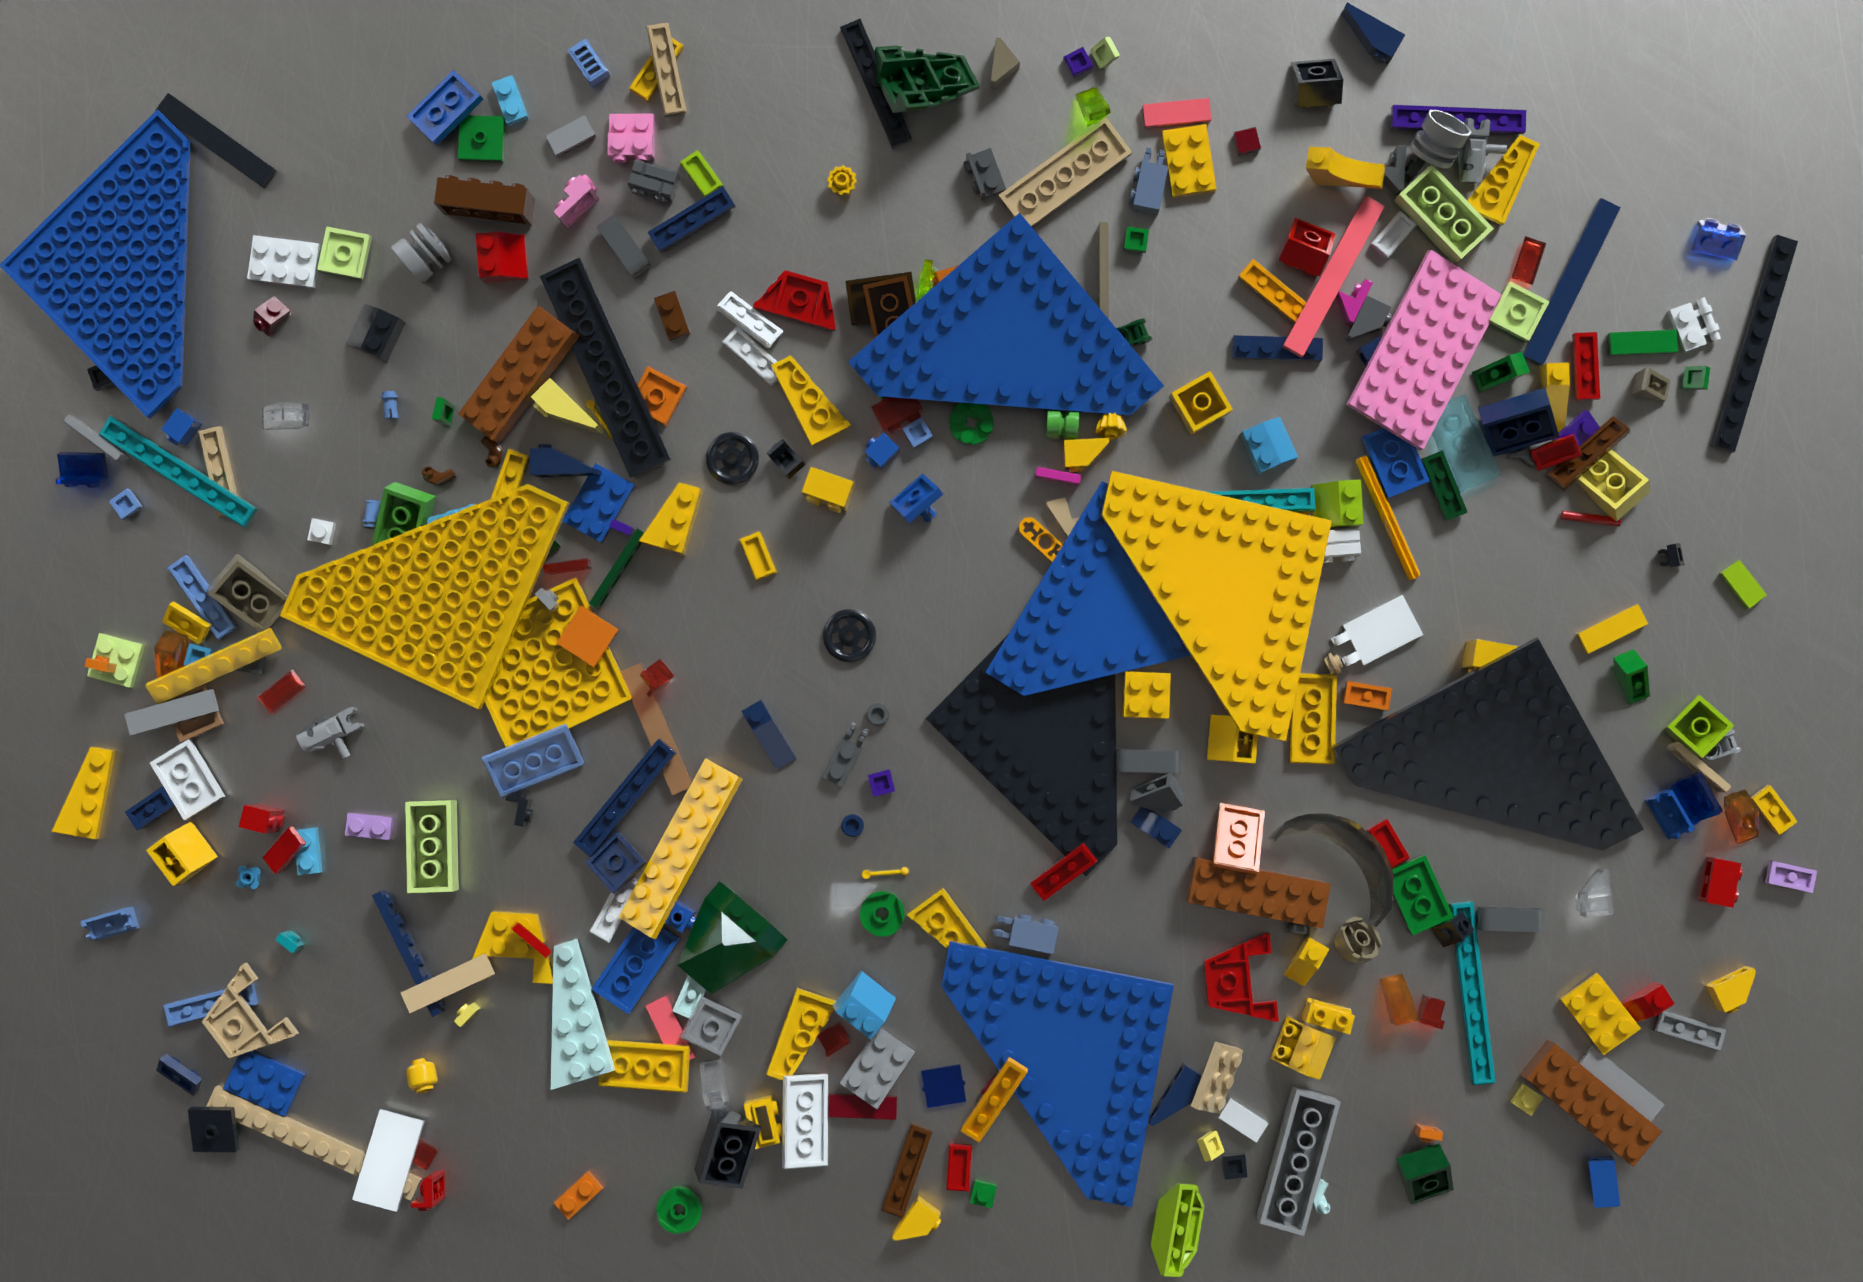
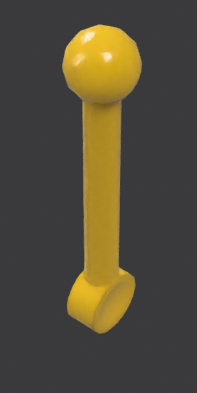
[586,400,613,440]
[862,867,909,879]

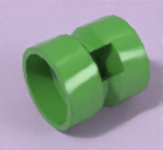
[1045,410,1079,440]

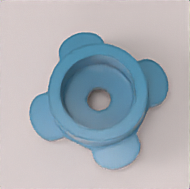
[236,866,261,889]

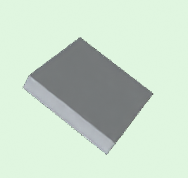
[680,996,742,1057]

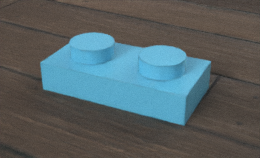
[491,75,528,126]
[296,827,323,875]

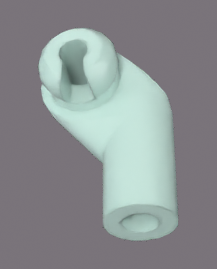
[1313,1179,1330,1215]

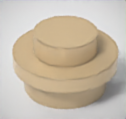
[1324,653,1343,674]

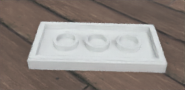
[782,1073,828,1169]
[352,1109,425,1212]

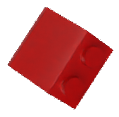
[1279,217,1336,277]
[475,231,529,283]

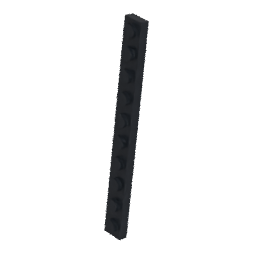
[1710,235,1798,453]

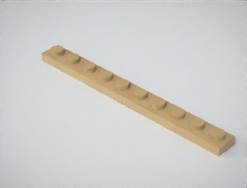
[206,1086,422,1201]

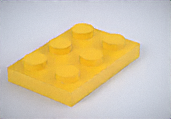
[1162,124,1217,198]
[1560,972,1641,1055]

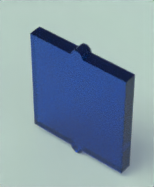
[921,1064,966,1108]

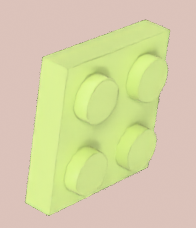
[317,227,372,280]
[1489,281,1549,342]
[87,633,145,688]

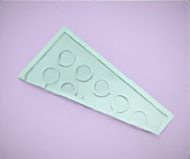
[551,939,615,1090]

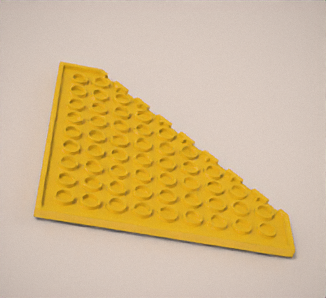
[1101,471,1332,741]
[280,484,570,709]

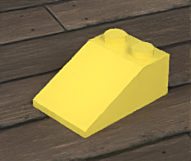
[531,378,605,435]
[1576,449,1650,522]

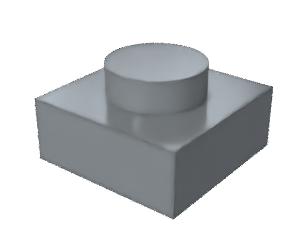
[535,588,560,612]

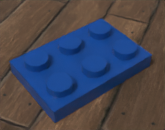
[406,70,484,146]
[1361,428,1430,499]
[563,463,635,544]
[223,1050,306,1117]

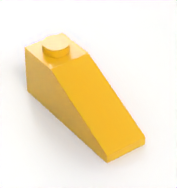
[1539,363,1570,432]

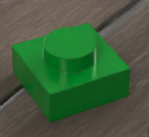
[1124,227,1149,253]
[1682,366,1710,390]
[970,1179,997,1208]

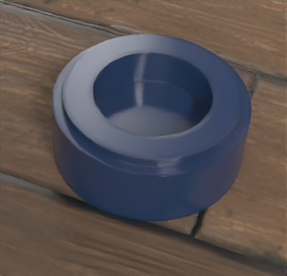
[841,814,864,837]

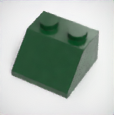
[1396,1143,1454,1205]

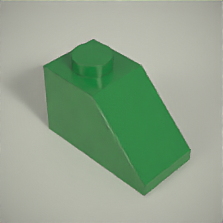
[1472,352,1530,393]
[1613,649,1650,705]

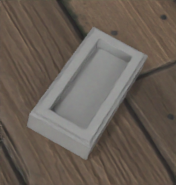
[546,115,596,157]

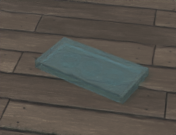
[1432,394,1501,493]

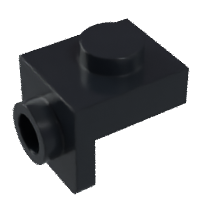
[767,439,806,479]
[506,792,533,827]
[1432,912,1474,948]

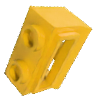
[1302,997,1355,1034]
[744,1095,782,1149]

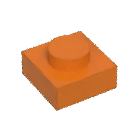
[84,655,117,673]
[1414,1124,1443,1143]

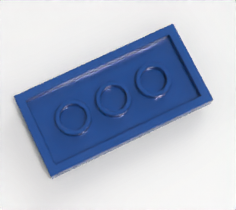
[592,927,680,1015]

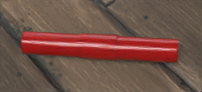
[1561,511,1621,527]

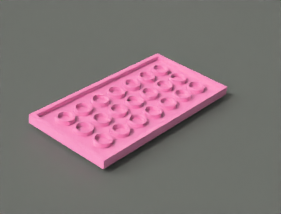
[1346,250,1502,450]

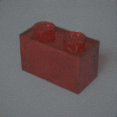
[871,397,923,434]

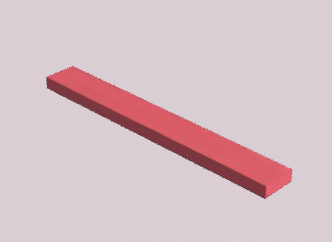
[1282,195,1385,358]

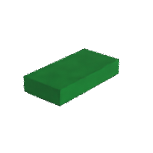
[431,397,455,427]

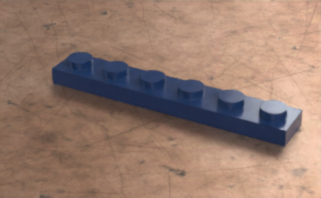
[573,738,677,857]
[372,890,445,1017]

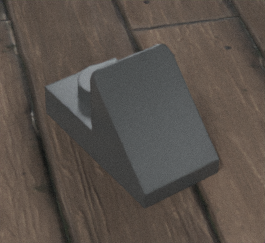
[1383,146,1406,196]

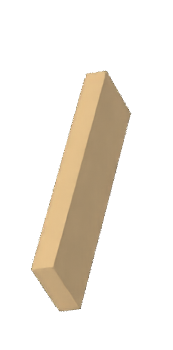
[646,23,686,116]
[198,426,238,518]
[401,953,495,1013]

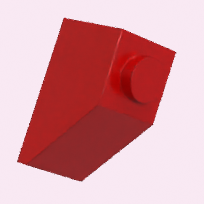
[1621,982,1675,1022]

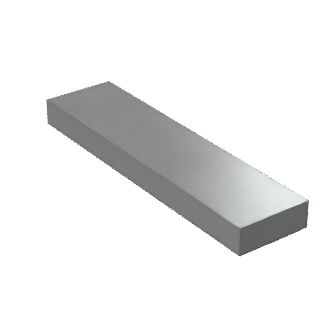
[124,689,219,736]
[1579,1046,1665,1122]

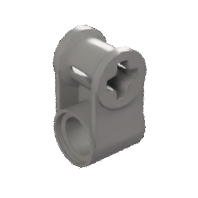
[1693,729,1741,760]

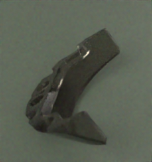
[1268,813,1394,927]

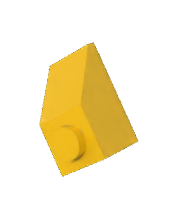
[1063,438,1109,473]
[1283,935,1329,986]
[1705,966,1756,1014]
[892,1196,941,1241]

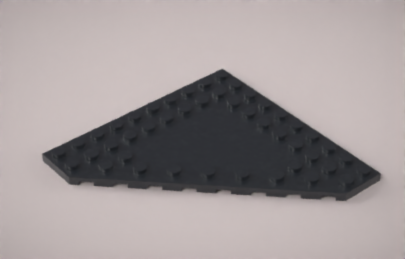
[925,635,1117,876]
[1333,637,1644,851]

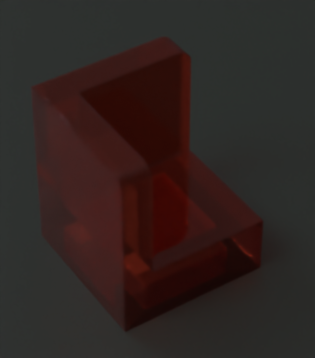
[640,659,674,697]
[1416,994,1445,1030]
[817,1021,851,1057]

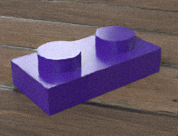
[1552,410,1600,446]

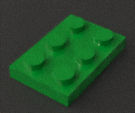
[1383,855,1453,936]

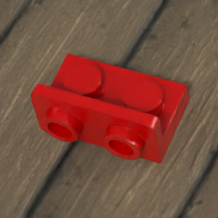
[410,1170,446,1211]

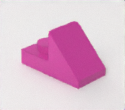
[1336,279,1373,327]

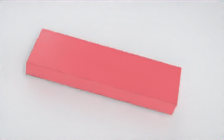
[1142,98,1211,128]
[646,995,696,1060]

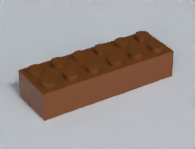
[458,306,580,443]
[1185,857,1331,929]
[1519,1040,1662,1167]

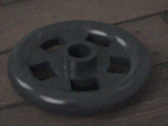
[706,432,759,485]
[823,609,876,662]

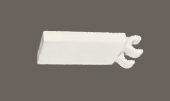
[1331,595,1423,667]

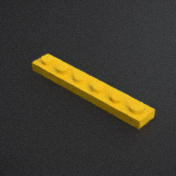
[146,628,282,704]

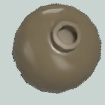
[1334,917,1381,964]

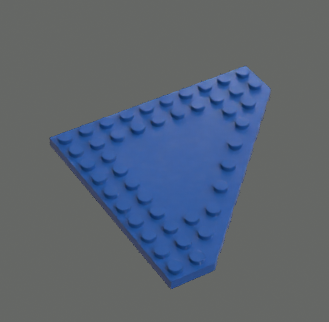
[0,109,191,419]
[848,213,1164,415]
[985,481,1191,696]
[941,941,1174,1207]

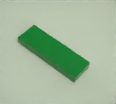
[1608,330,1678,356]

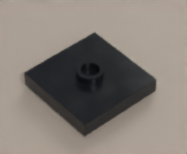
[188,1107,239,1152]

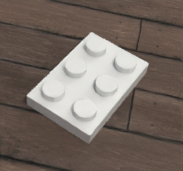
[247,235,321,289]
[150,739,226,820]

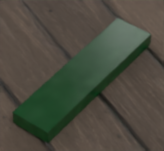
[588,528,644,609]

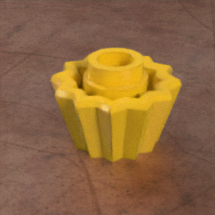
[826,165,858,196]
[1095,413,1127,440]

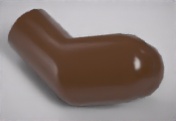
[481,436,502,468]
[422,466,457,486]

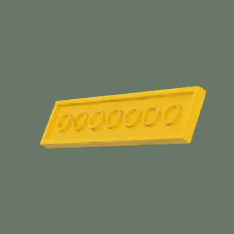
[618,758,743,939]

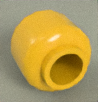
[406,1058,438,1094]

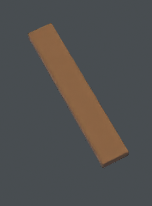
[620,663,692,795]

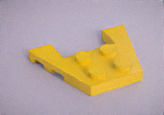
[472,911,553,984]

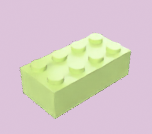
[1394,164,1494,265]
[405,800,459,893]

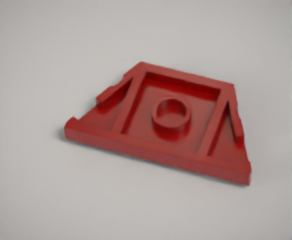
[753,270,836,332]

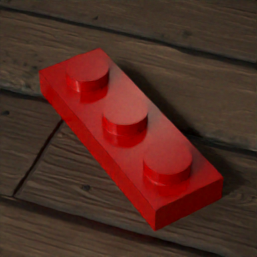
[1572,332,1601,401]
[1030,843,1097,901]

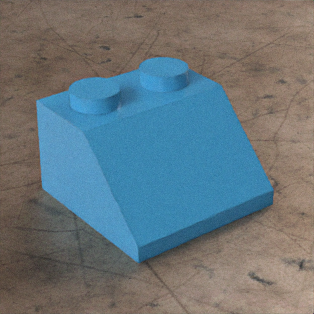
[1239,417,1298,476]
[833,970,896,1040]

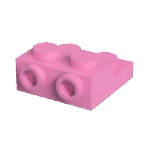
[608,114,655,163]
[553,174,599,229]

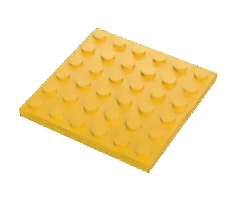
[484,577,633,747]

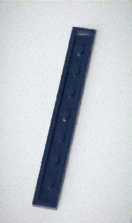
[1523,198,1621,366]

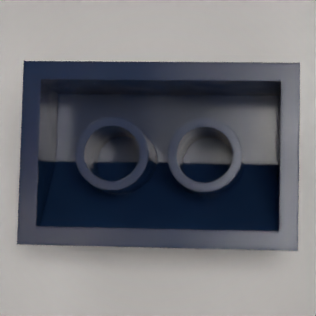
[1478,388,1560,457]

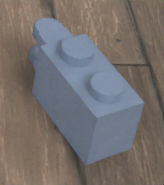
[1129,147,1169,215]
[992,914,1059,954]

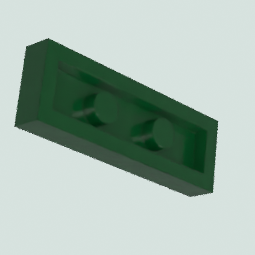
[1421,450,1468,521]

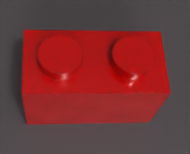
[238,804,285,834]
[1699,857,1743,908]

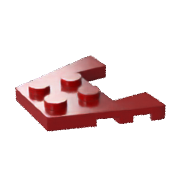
[1203,932,1279,1022]

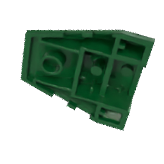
[875,46,980,113]
[677,881,788,995]

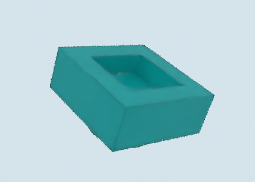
[275,931,305,954]

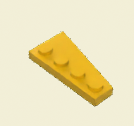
[771,355,851,446]
[51,747,116,839]
[907,888,987,948]

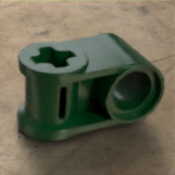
[1117,318,1153,347]

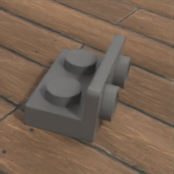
[963,148,1006,200]

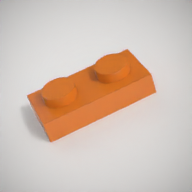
[1343,681,1392,711]
[554,1171,604,1220]

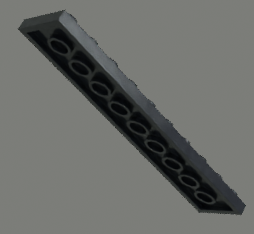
[540,257,672,478]

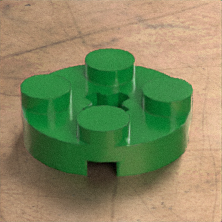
[949,403,993,446]
[860,891,905,937]
[656,1186,703,1234]

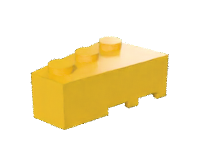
[639,482,704,555]

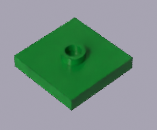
[458,115,505,162]

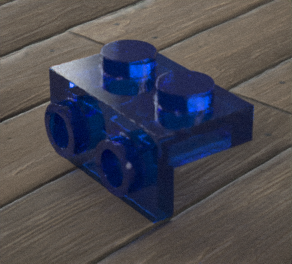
[1691,218,1746,261]
[55,452,108,488]
[1669,771,1723,826]

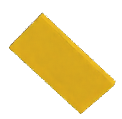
[1289,673,1337,764]
[598,1040,690,1093]

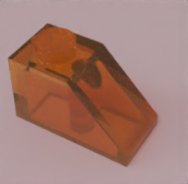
[154,630,188,678]
[1724,789,1759,844]
[1380,973,1418,1026]

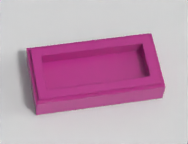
[1035,467,1081,486]

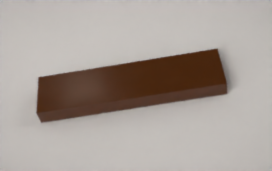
[1547,416,1630,491]
[881,1123,933,1218]

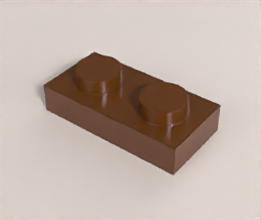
[654,291,690,341]

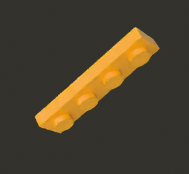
[1238,259,1306,324]
[960,1057,1028,1143]

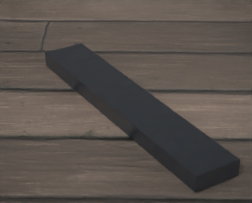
[840,19,912,149]
[155,93,277,188]

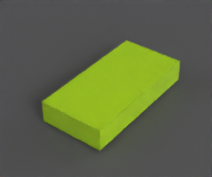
[680,150,723,197]
[1719,559,1767,609]

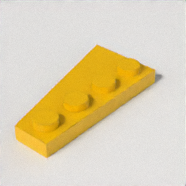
[1467,135,1540,225]
[766,987,836,1080]

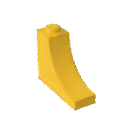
[1306,146,1385,189]

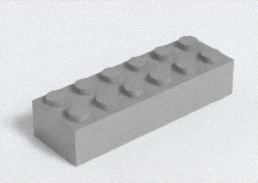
[1256,1085,1341,1236]

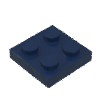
[585,831,648,895]

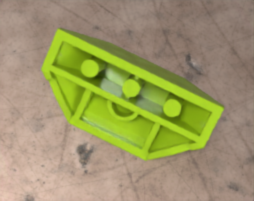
[1151,1183,1205,1277]

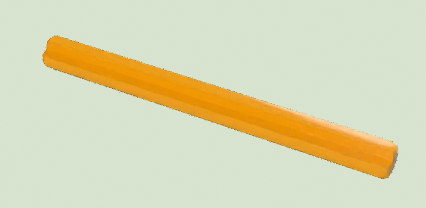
[1356,455,1420,580]

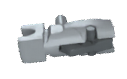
[1457,118,1507,183]
[296,707,364,760]

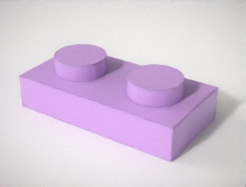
[345,813,394,840]
[1765,861,1817,893]

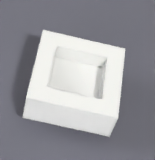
[307,518,336,545]

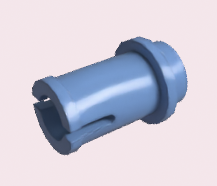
[380,391,399,419]
[362,500,380,529]

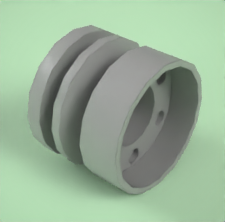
[1410,110,1471,169]
[391,223,452,283]

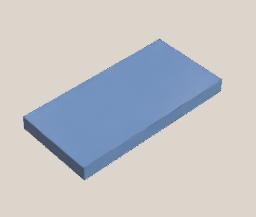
[482,724,584,798]

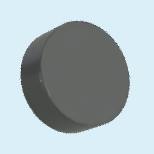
[867,703,889,726]
[1287,923,1310,935]

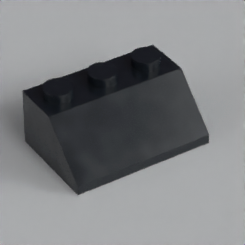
[694,1109,761,1189]

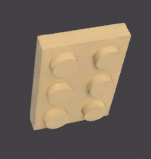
[1191,1042,1244,1114]

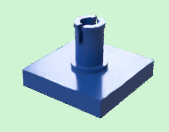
[889,473,943,523]

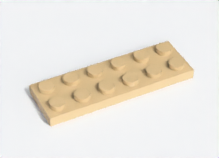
[999,117,1132,227]

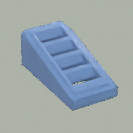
[567,38,610,87]

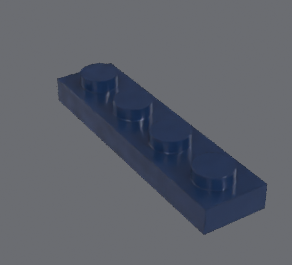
[648,186,736,253]
[1232,335,1323,362]

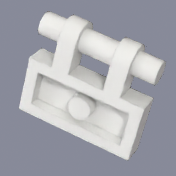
[1667,297,1721,353]

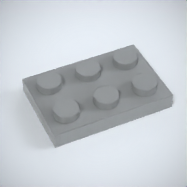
[840,1028,915,1109]

